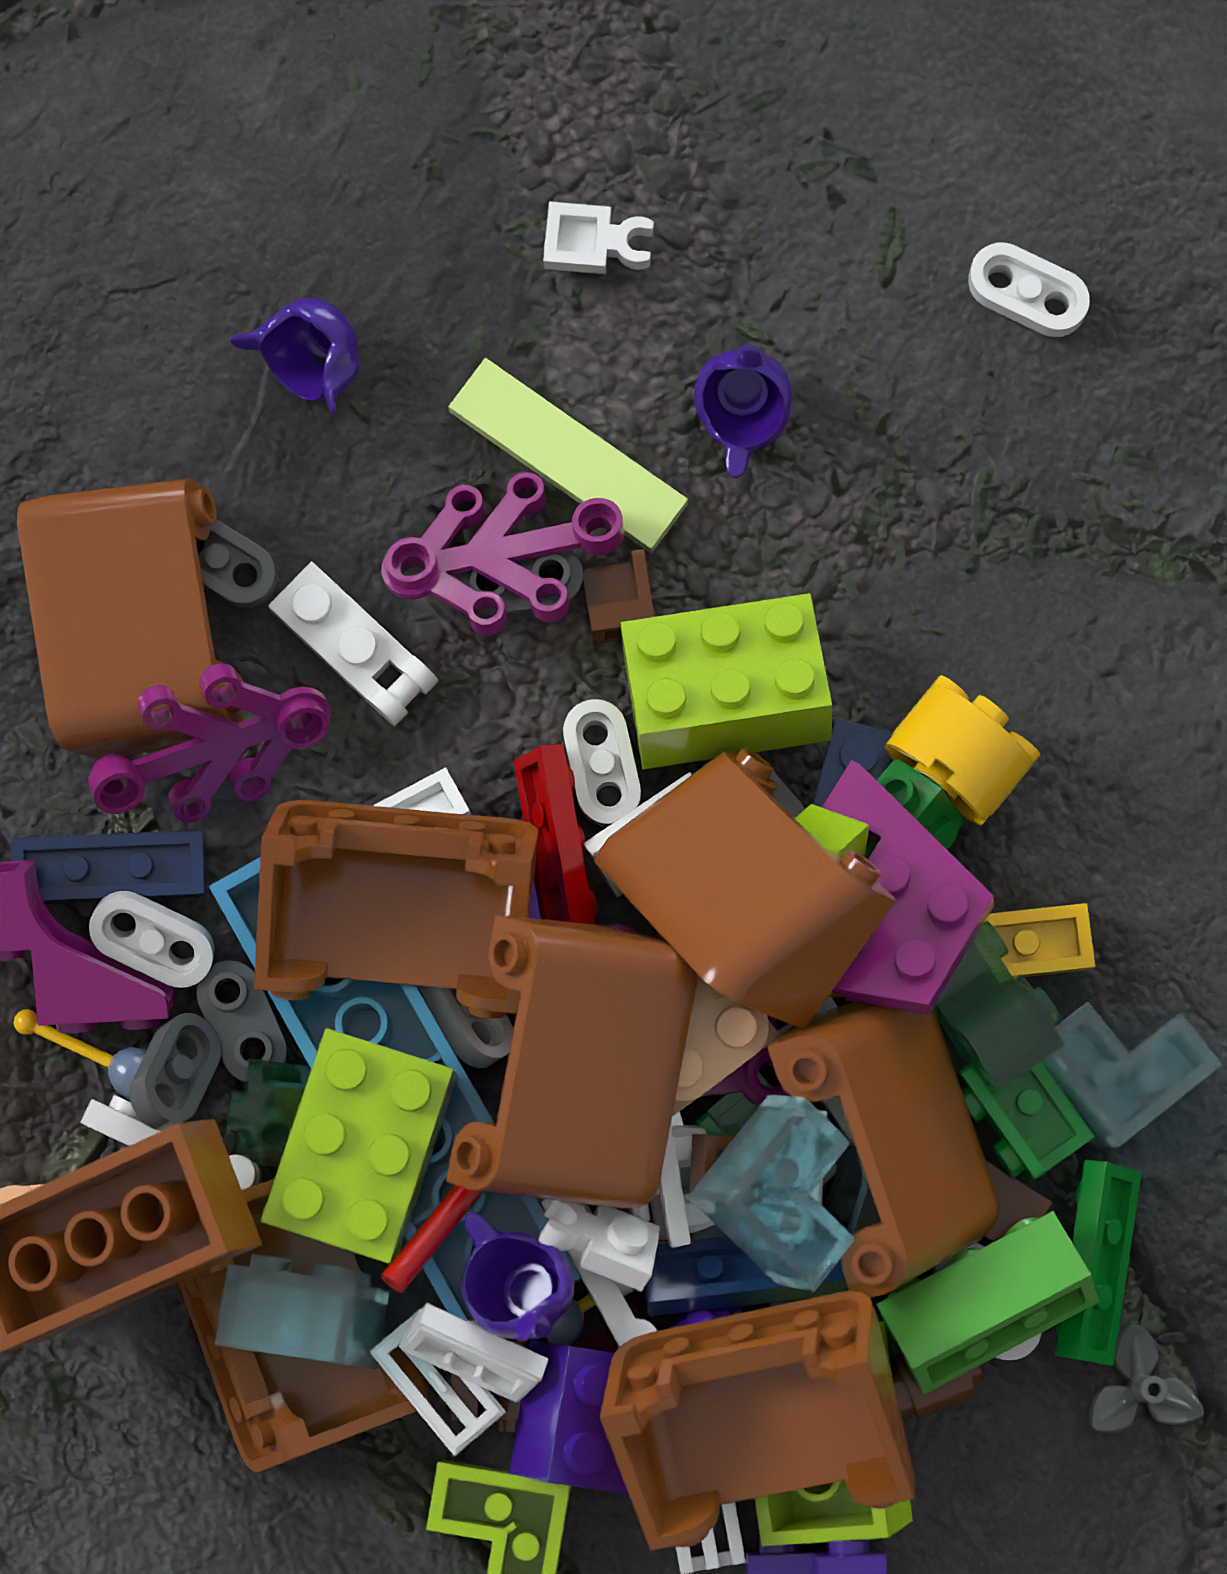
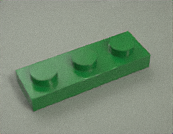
[1055,1160,1142,1366]

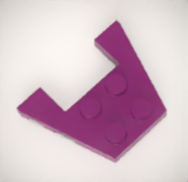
[822,760,994,1014]

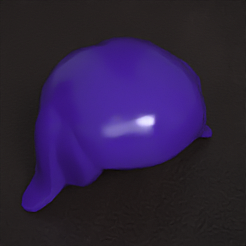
[230,297,360,415]
[694,345,792,478]
[462,1212,574,1341]

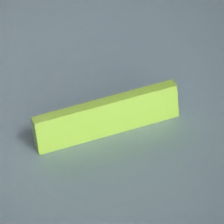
[448,358,688,554]

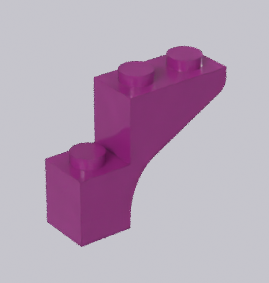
[0,860,175,1033]

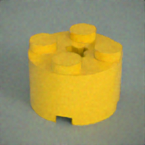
[884,675,1041,825]

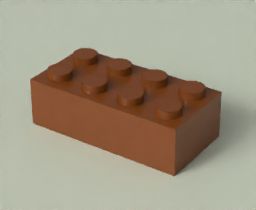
[0,1119,263,1352]

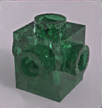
[226,1058,312,1166]

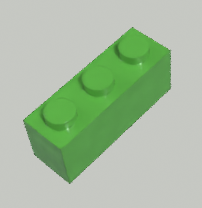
[877,1211,1099,1395]

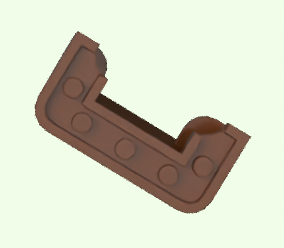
[17,479,243,760]
[594,747,897,1029]
[254,800,538,1019]
[447,914,697,1208]
[767,1002,999,1298]
[178,1179,431,1473]
[600,1291,915,1551]

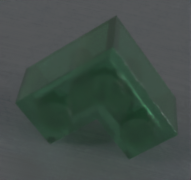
[933,921,1065,1089]

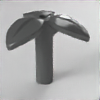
[1089,1323,1204,1434]

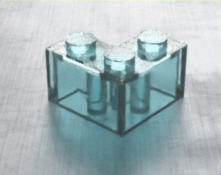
[1031,1002,1223,1150]
[688,1095,855,1292]
[215,1254,389,1370]

